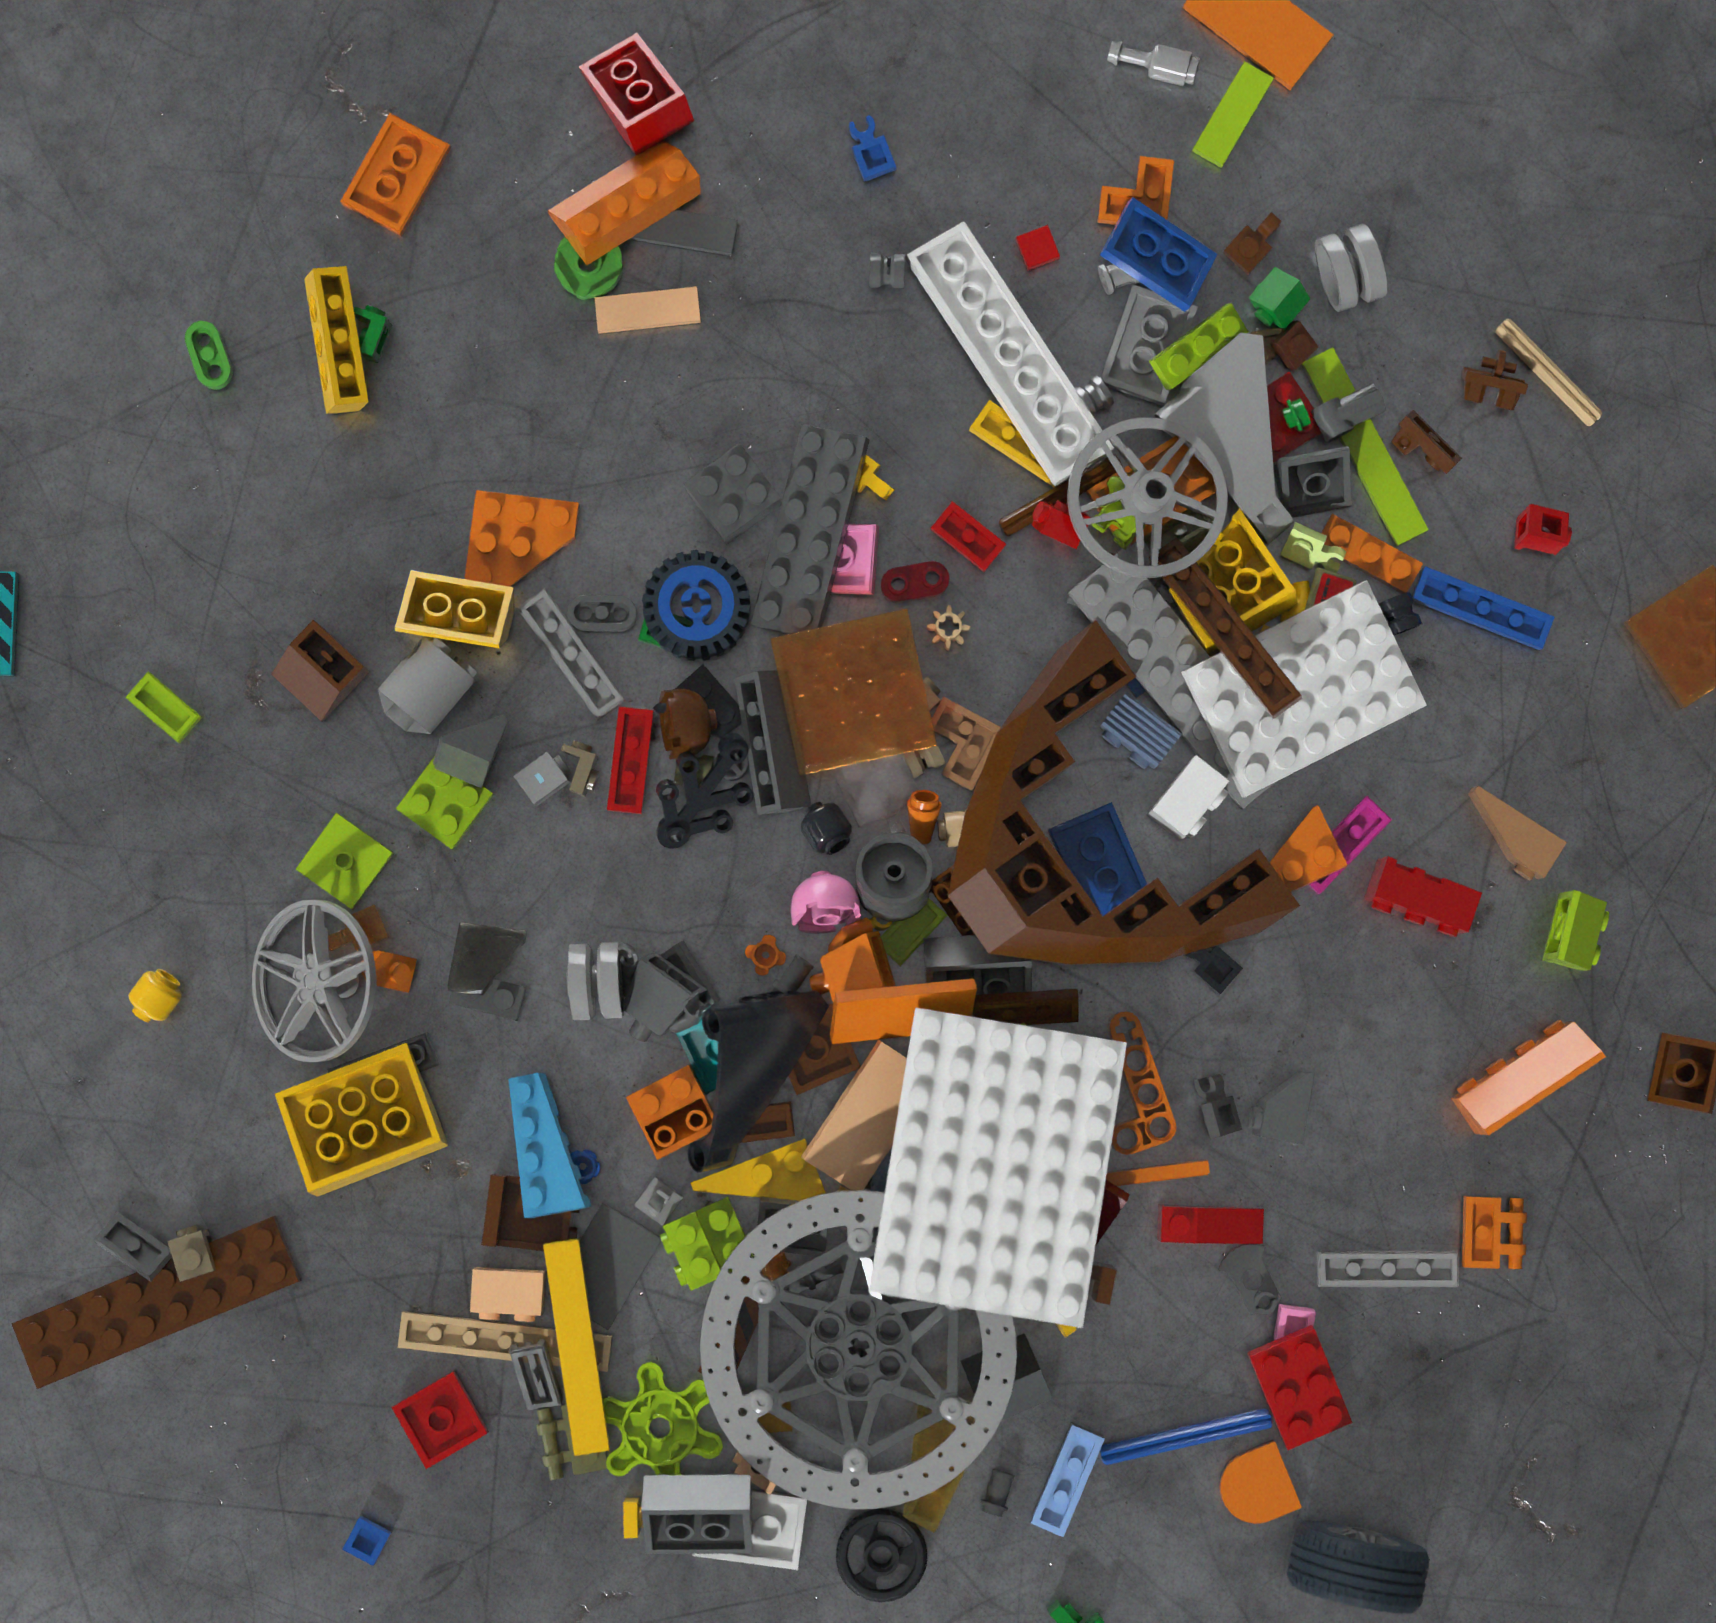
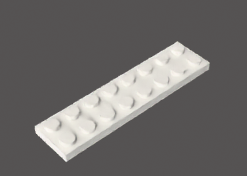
[905,221,1114,486]

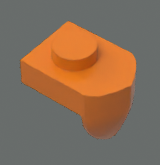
[361,950,417,993]

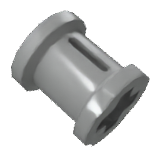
[1098,264,1141,295]

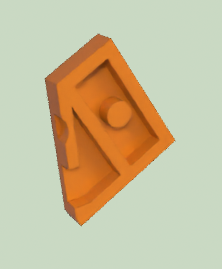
[1269,805,1348,893]

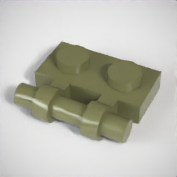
[536,1403,608,1480]

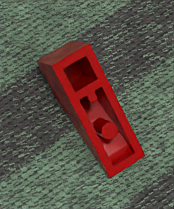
[1157,1204,1264,1244]

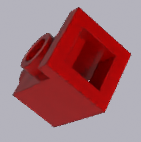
[1031,500,1091,549]
[1514,503,1572,555]

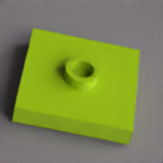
[296,813,394,910]

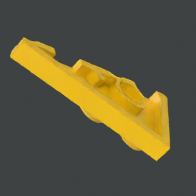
[690,1138,826,1201]

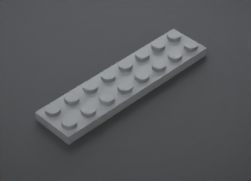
[1067,548,1277,809]

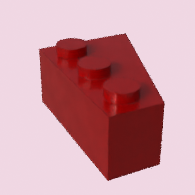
[1364,856,1482,937]

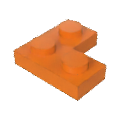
[1097,156,1174,225]

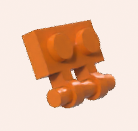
[1462,1196,1527,1269]

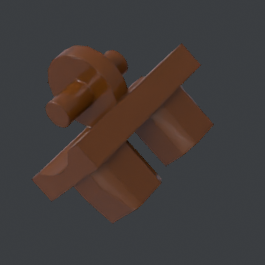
[1461,350,1528,410]

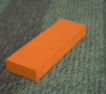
[1106,1159,1210,1186]

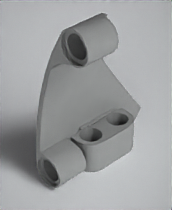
[1154,333,1294,545]

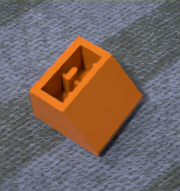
[626,1064,714,1160]

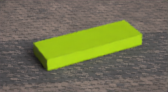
[1192,61,1274,168]

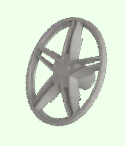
[1067,417,1228,578]
[252,900,376,1062]

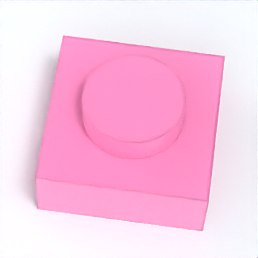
[1273,1304,1316,1340]

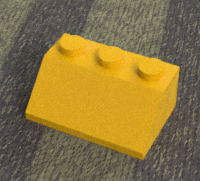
[395,570,515,648]

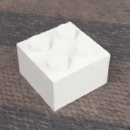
[1146,755,1229,840]

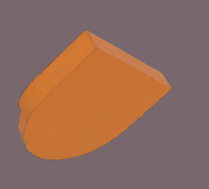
[1219,1440,1302,1524]

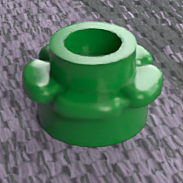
[1282,398,1311,431]

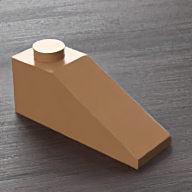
[1468,786,1567,881]

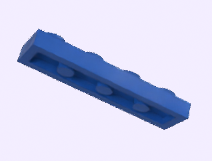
[1412,566,1555,650]

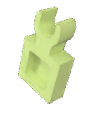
[1280,522,1346,573]

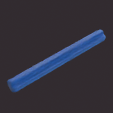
[1100,1408,1272,1465]

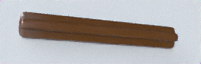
[999,454,1123,536]

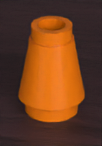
[907,790,942,844]

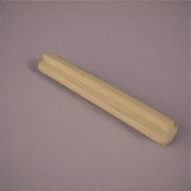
[1495,318,1602,426]

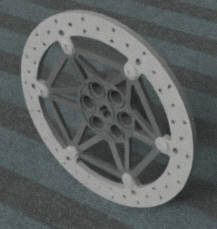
[700,1190,1017,1509]

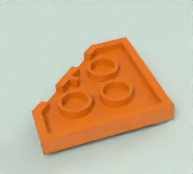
[464,490,580,587]

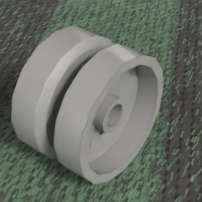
[1315,224,1387,312]
[567,942,625,1021]

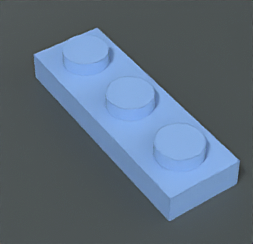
[1030,1423,1105,1537]

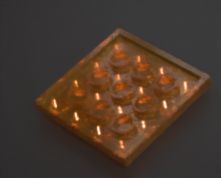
[770,608,938,775]

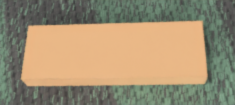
[594,286,701,334]

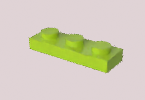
[1149,303,1249,390]

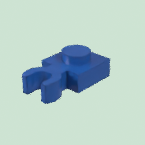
[849,115,896,182]

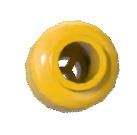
[129,969,182,1023]

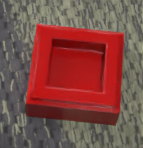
[1015,225,1060,271]

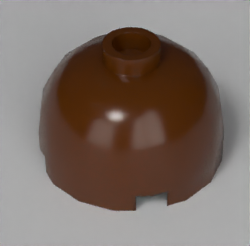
[659,689,717,760]

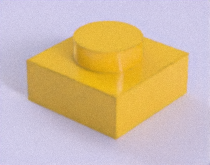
[623,1497,643,1538]

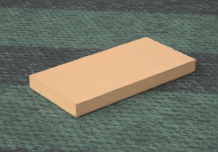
[801,1039,907,1190]

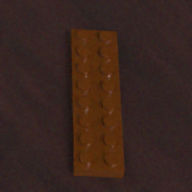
[12,1216,301,1389]

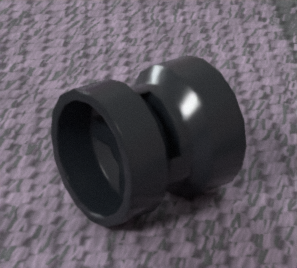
[1379,592,1423,636]

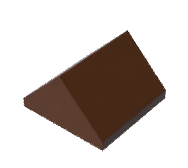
[1647,1032,1716,1114]

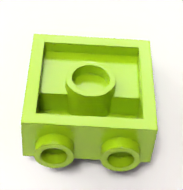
[660,1196,755,1291]

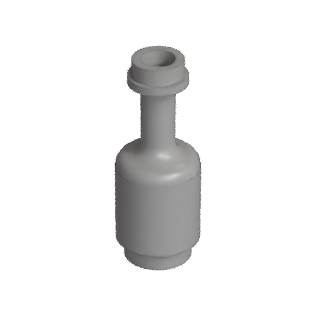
[1107,41,1200,86]

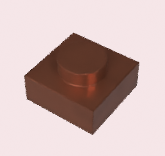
[1270,320,1319,370]

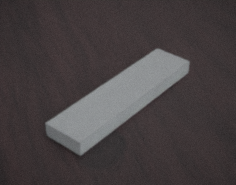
[517,588,626,720]
[1316,1251,1459,1287]

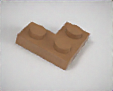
[927,697,1001,791]

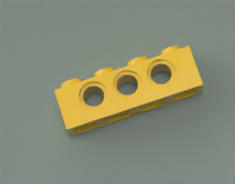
[304,266,369,414]

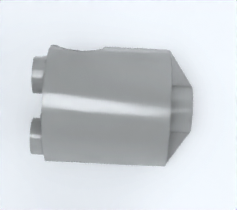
[377,636,478,734]

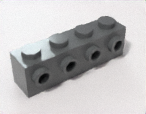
[734,669,811,815]

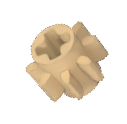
[927,605,970,650]

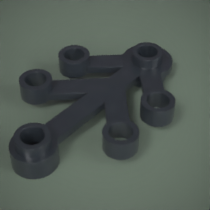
[656,733,754,849]

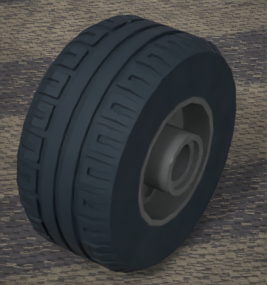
[1287,1521,1430,1614]

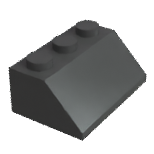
[923,935,1032,1015]
[641,1474,753,1554]

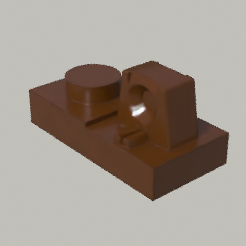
[1391,410,1462,474]

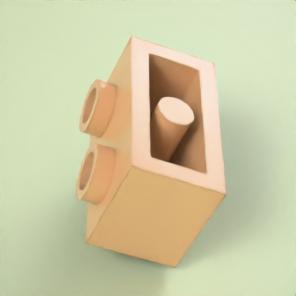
[470,1267,547,1322]

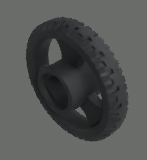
[836,1508,928,1602]

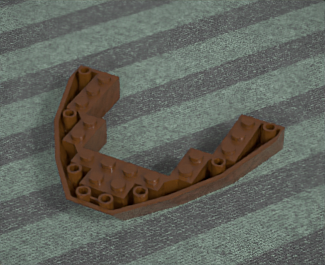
[947,620,1300,965]

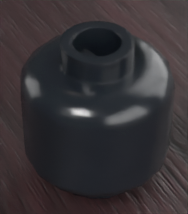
[801,802,852,855]

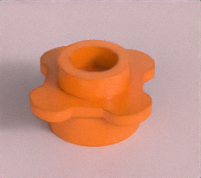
[745,934,786,976]

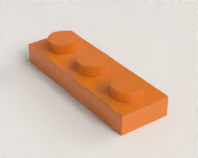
[1321,513,1423,594]

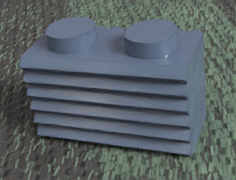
[1100,692,1182,769]

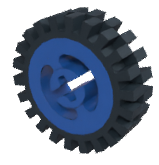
[642,550,751,661]

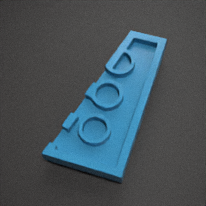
[508,1073,592,1218]

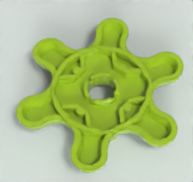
[603,1362,723,1476]

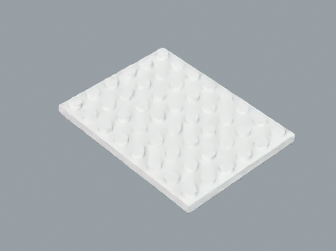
[869,1008,1127,1328]

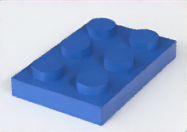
[1100,197,1218,312]

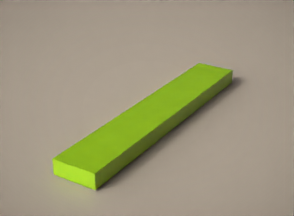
[1301,347,1429,547]

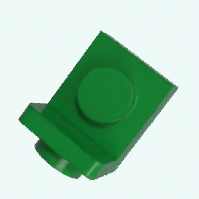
[354,305,392,363]
[1047,1600,1105,1623]

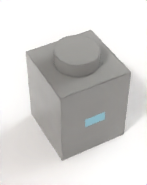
[513,752,570,806]

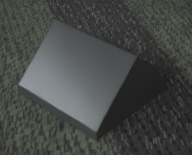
[1273,446,1351,517]
[433,714,508,788]
[960,1333,1053,1421]

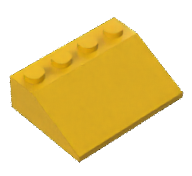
[275,1043,449,1197]

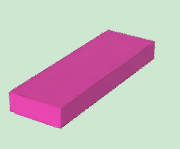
[1309,796,1392,895]

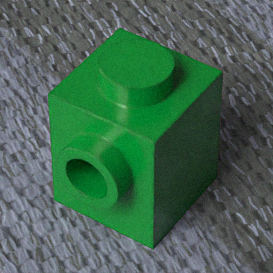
[1249,267,1311,330]

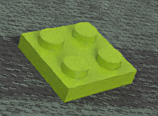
[396,756,494,850]

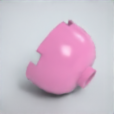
[790,871,862,934]

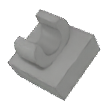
[634,1176,683,1226]

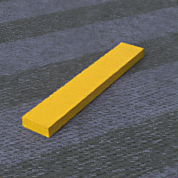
[543,1238,610,1456]

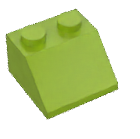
[1542,890,1609,971]

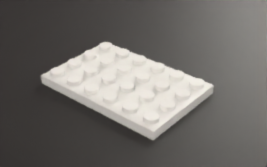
[1181,580,1427,797]

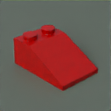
[579,33,694,155]

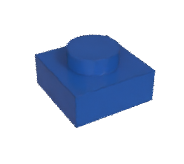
[342,1516,392,1566]

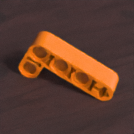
[1107,1011,1176,1155]

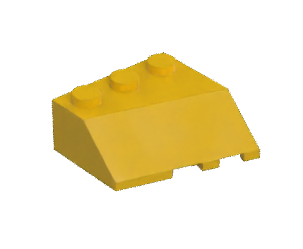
[1169,508,1298,657]

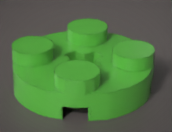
[554,237,623,300]

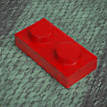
[931,501,1006,573]

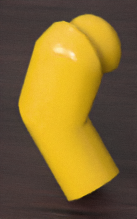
[1280,580,1310,622]

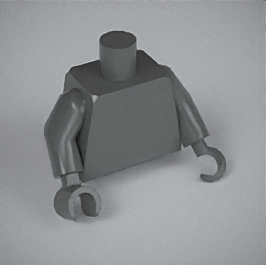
[618,943,711,1042]

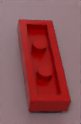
[607,706,654,815]

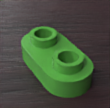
[185,321,233,390]

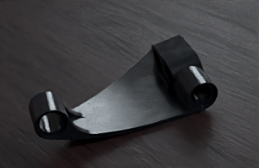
[687,990,829,1173]

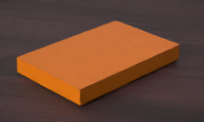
[340,113,451,236]

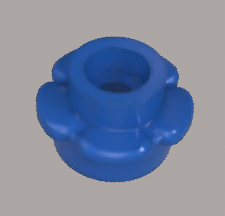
[570,1149,600,1184]

